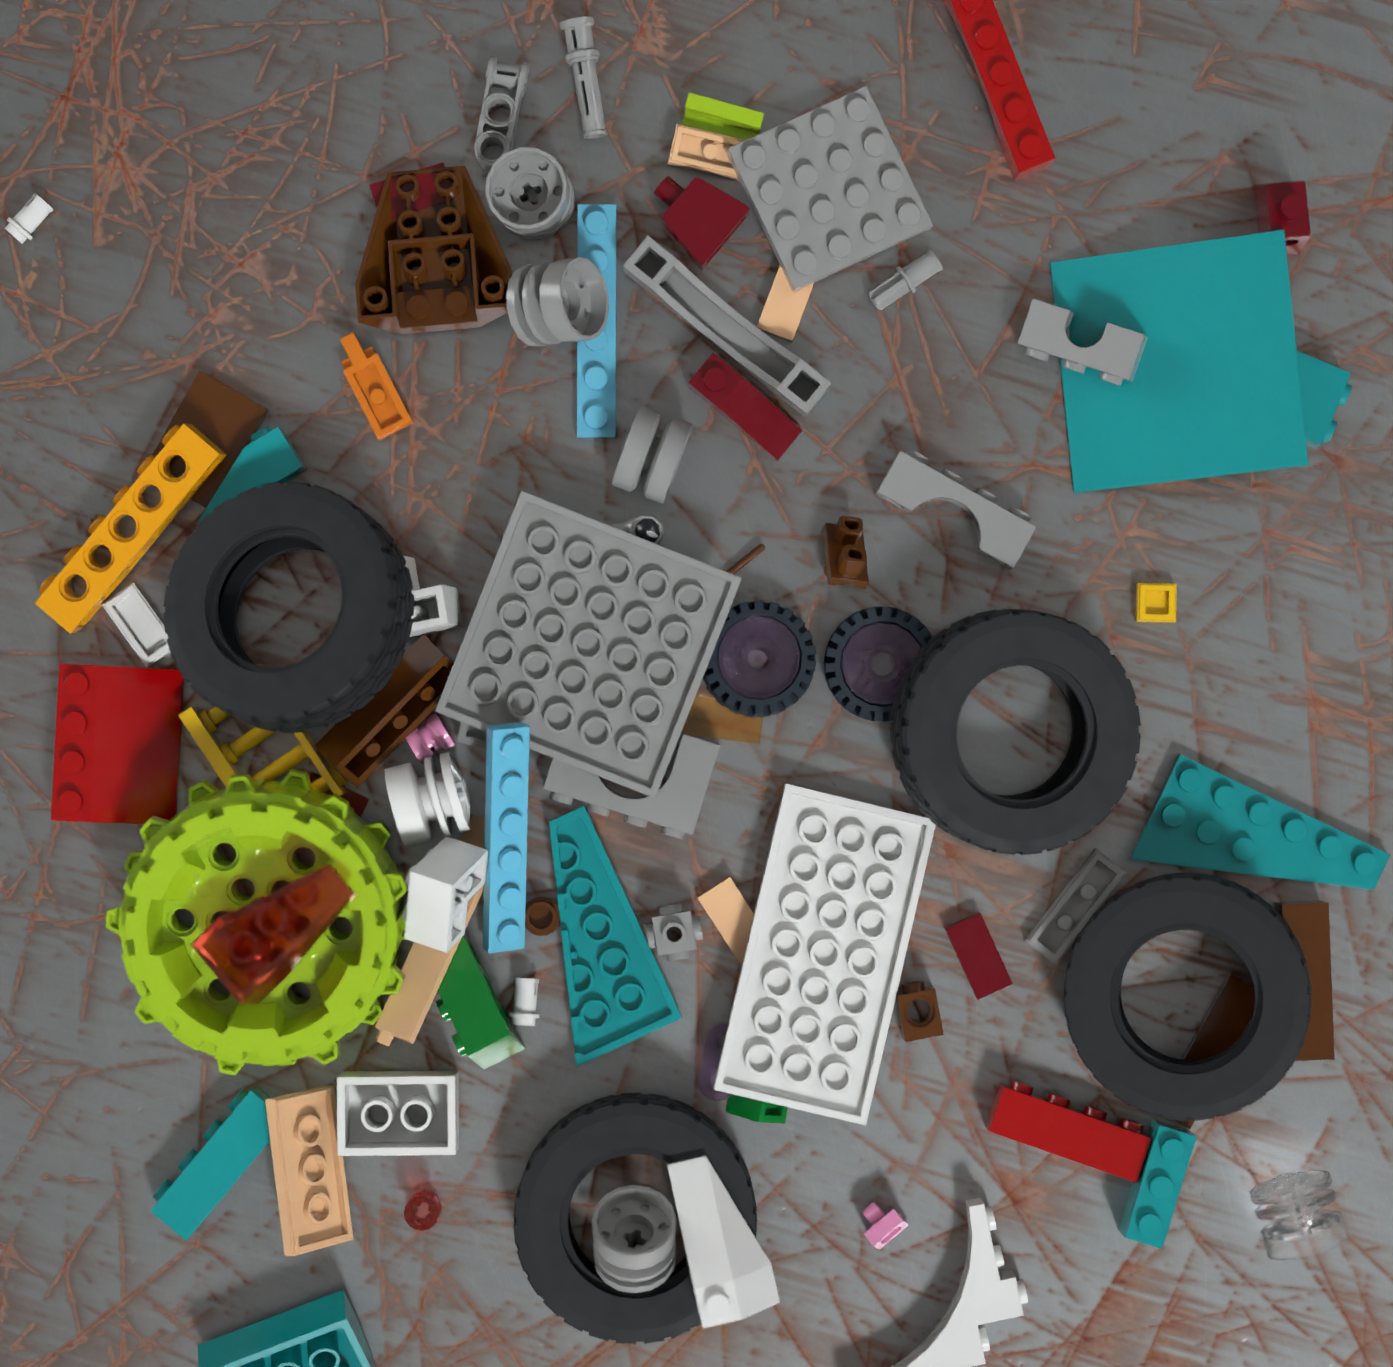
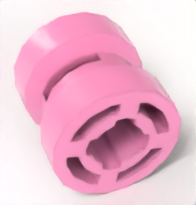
[406,712,456,764]

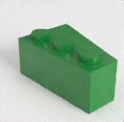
[436,935,526,1070]

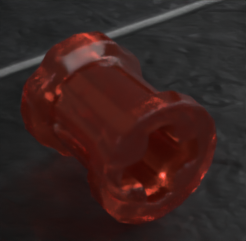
[404,1189,442,1231]

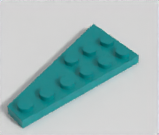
[1128,754,1390,890]
[549,805,682,1067]

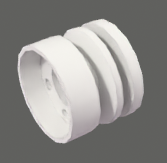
[384,751,471,847]

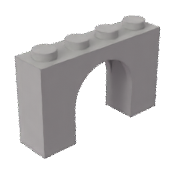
[543,734,720,840]

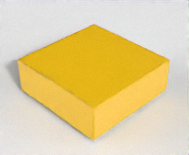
[1135,583,1177,623]

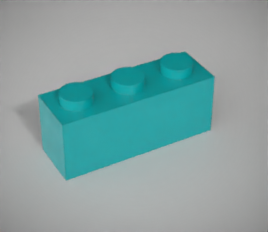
[1118,1119,1197,1249]

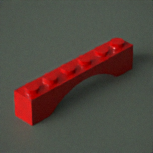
[943,0,1056,181]

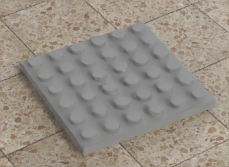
[435,491,742,798]

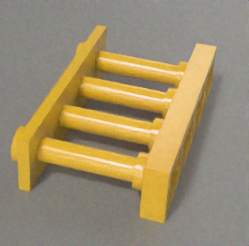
[178,663,348,797]

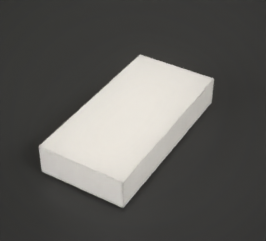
[102,582,170,668]

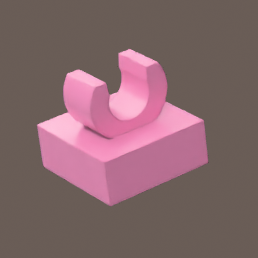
[862,1202,909,1250]

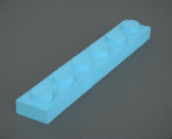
[577,204,617,438]
[483,722,530,953]

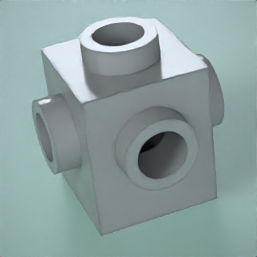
[645,903,703,961]

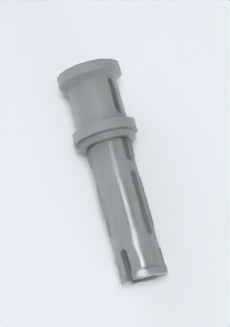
[559,16,608,139]

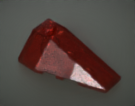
[190,864,356,1004]

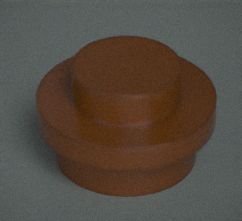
[525,897,560,936]

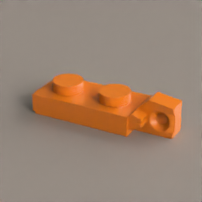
[340,332,414,441]

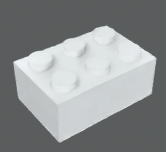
[337,1070,459,1156]

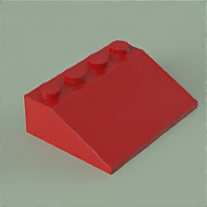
[51,663,184,824]

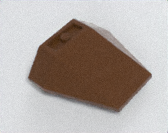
[355,166,512,334]

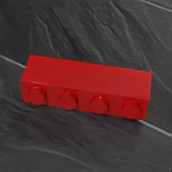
[985,1079,1152,1183]

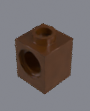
[895,980,944,1042]

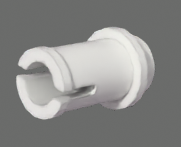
[4,193,54,244]
[509,977,540,1026]

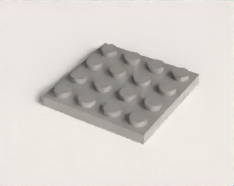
[726,86,933,292]

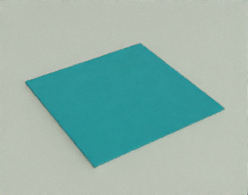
[1050,230,1309,493]

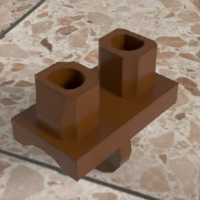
[822,516,869,589]

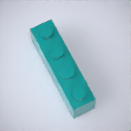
[150,1086,271,1241]

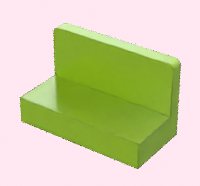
[682,92,764,140]

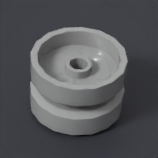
[612,405,693,504]

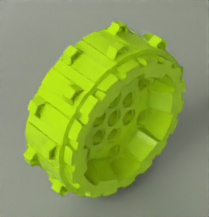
[106,769,408,1076]

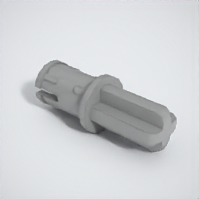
[868,249,943,310]

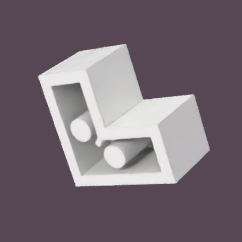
[403,555,464,638]
[402,836,488,953]

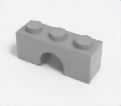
[1018,299,1148,386]

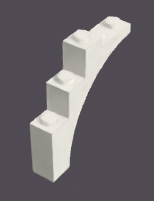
[890,1198,1028,1367]

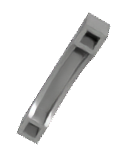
[623,235,831,418]

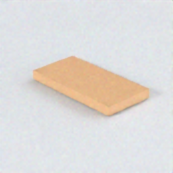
[265,1085,354,1256]

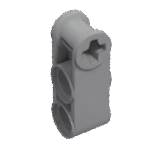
[475,56,529,173]

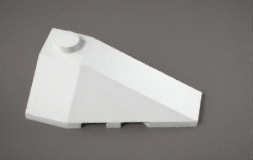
[667,1155,780,1328]

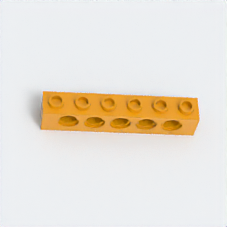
[35,423,227,634]

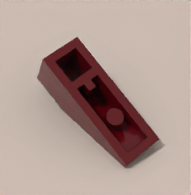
[688,353,802,461]

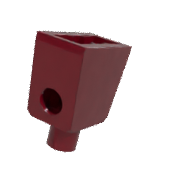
[653,176,750,270]
[1253,181,1311,256]

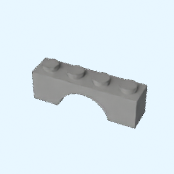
[875,449,1037,570]

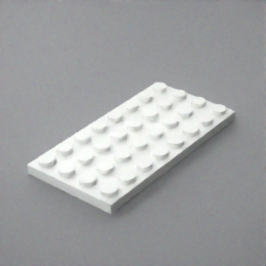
[713,784,936,1126]

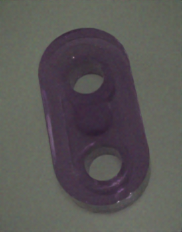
[698,1022,732,1101]

